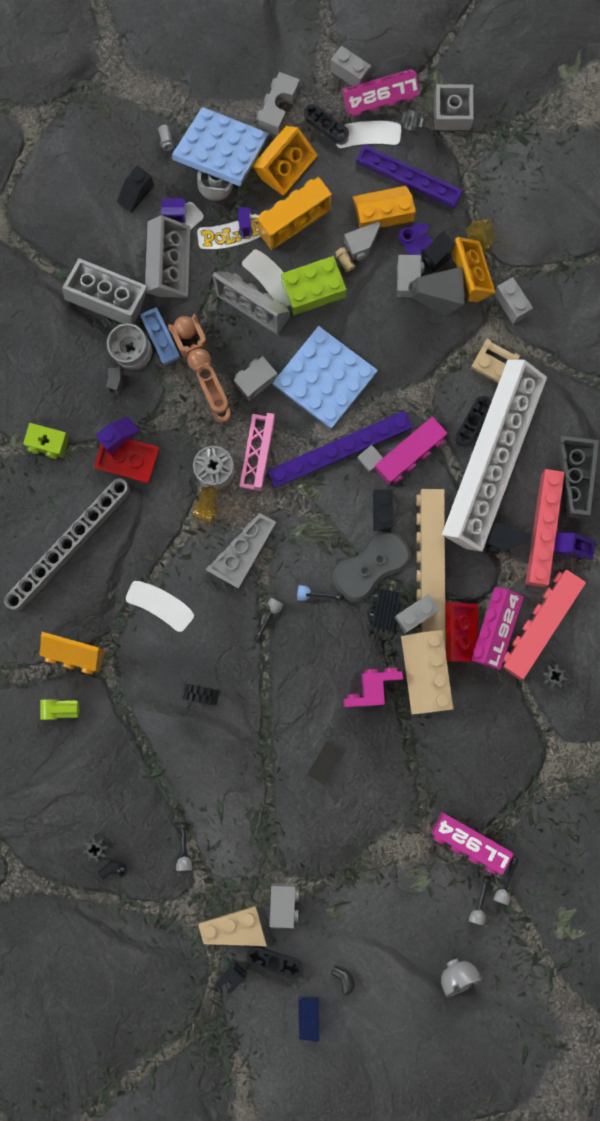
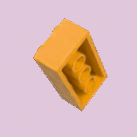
[257,177,332,250]

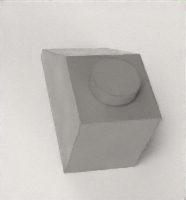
[344,221,380,261]

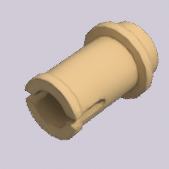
[335,247,356,273]

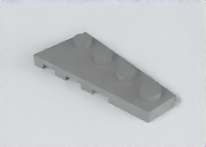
[205,513,276,589]

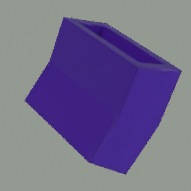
[161,198,186,223]
[238,207,252,238]

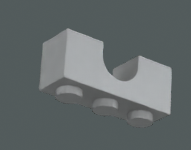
[257,72,300,136]

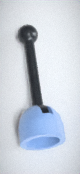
[297,585,344,601]

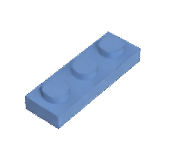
[140,307,180,366]

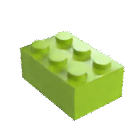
[281,256,346,316]

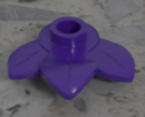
[398,223,432,255]

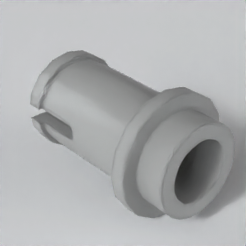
[158,125,175,151]

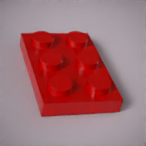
[94,439,160,484]
[445,602,479,663]

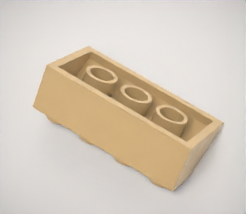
[401,630,453,714]

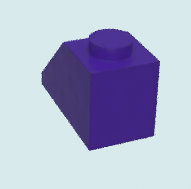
[95,417,140,455]
[554,533,595,560]

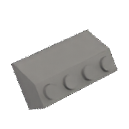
[145,215,190,298]
[62,258,147,325]

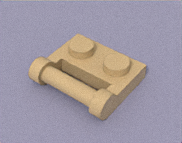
[471,338,520,383]

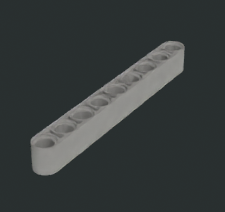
[4,479,130,611]

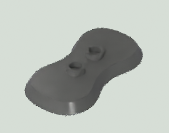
[332,531,412,602]

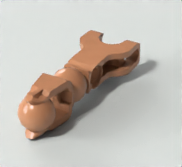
[168,314,231,423]

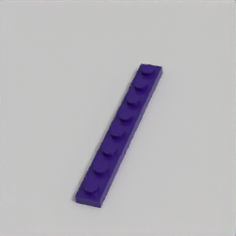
[267,411,413,488]

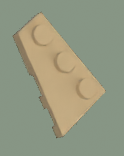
[198,906,267,946]

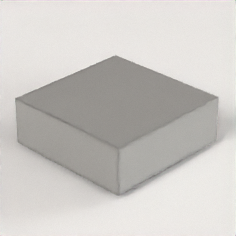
[357,445,383,472]

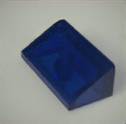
[299,997,319,1042]

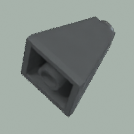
[408,267,465,316]

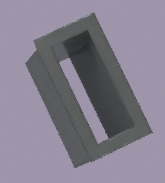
[106,367,124,396]

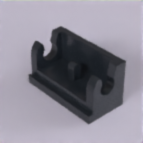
[215,958,247,993]

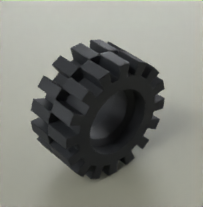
[182,683,220,706]

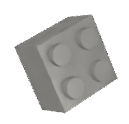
[434,84,473,130]

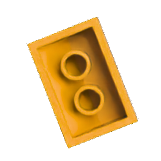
[252,126,318,196]
[352,186,416,228]
[453,237,496,302]
[40,632,106,675]

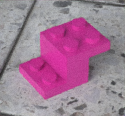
[343,668,403,707]

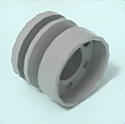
[107,323,153,370]
[193,446,235,492]

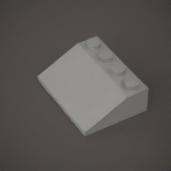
[212,271,290,335]

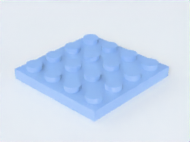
[172,107,269,186]
[273,326,378,430]

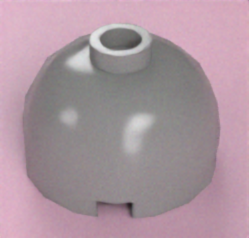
[197,170,234,201]
[441,959,483,997]

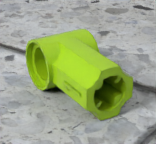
[40,700,80,720]

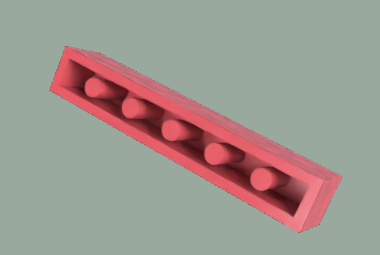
[525,469,565,588]
[501,569,586,680]

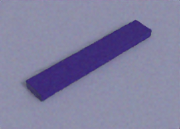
[356,145,463,208]

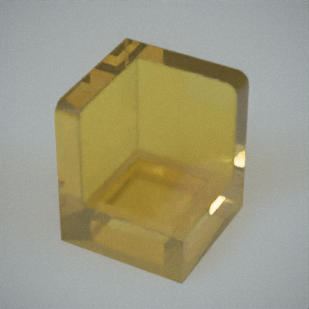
[466,219,495,249]

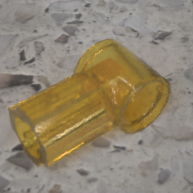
[192,486,218,524]

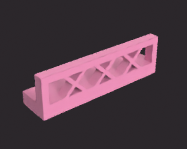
[239,413,275,491]

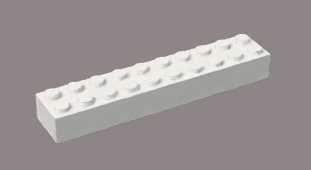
[442,360,547,552]

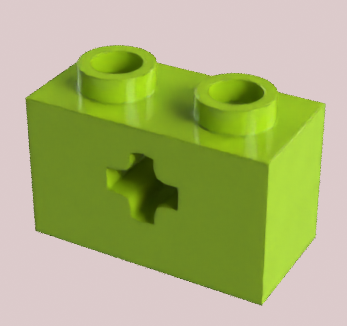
[23,423,69,459]

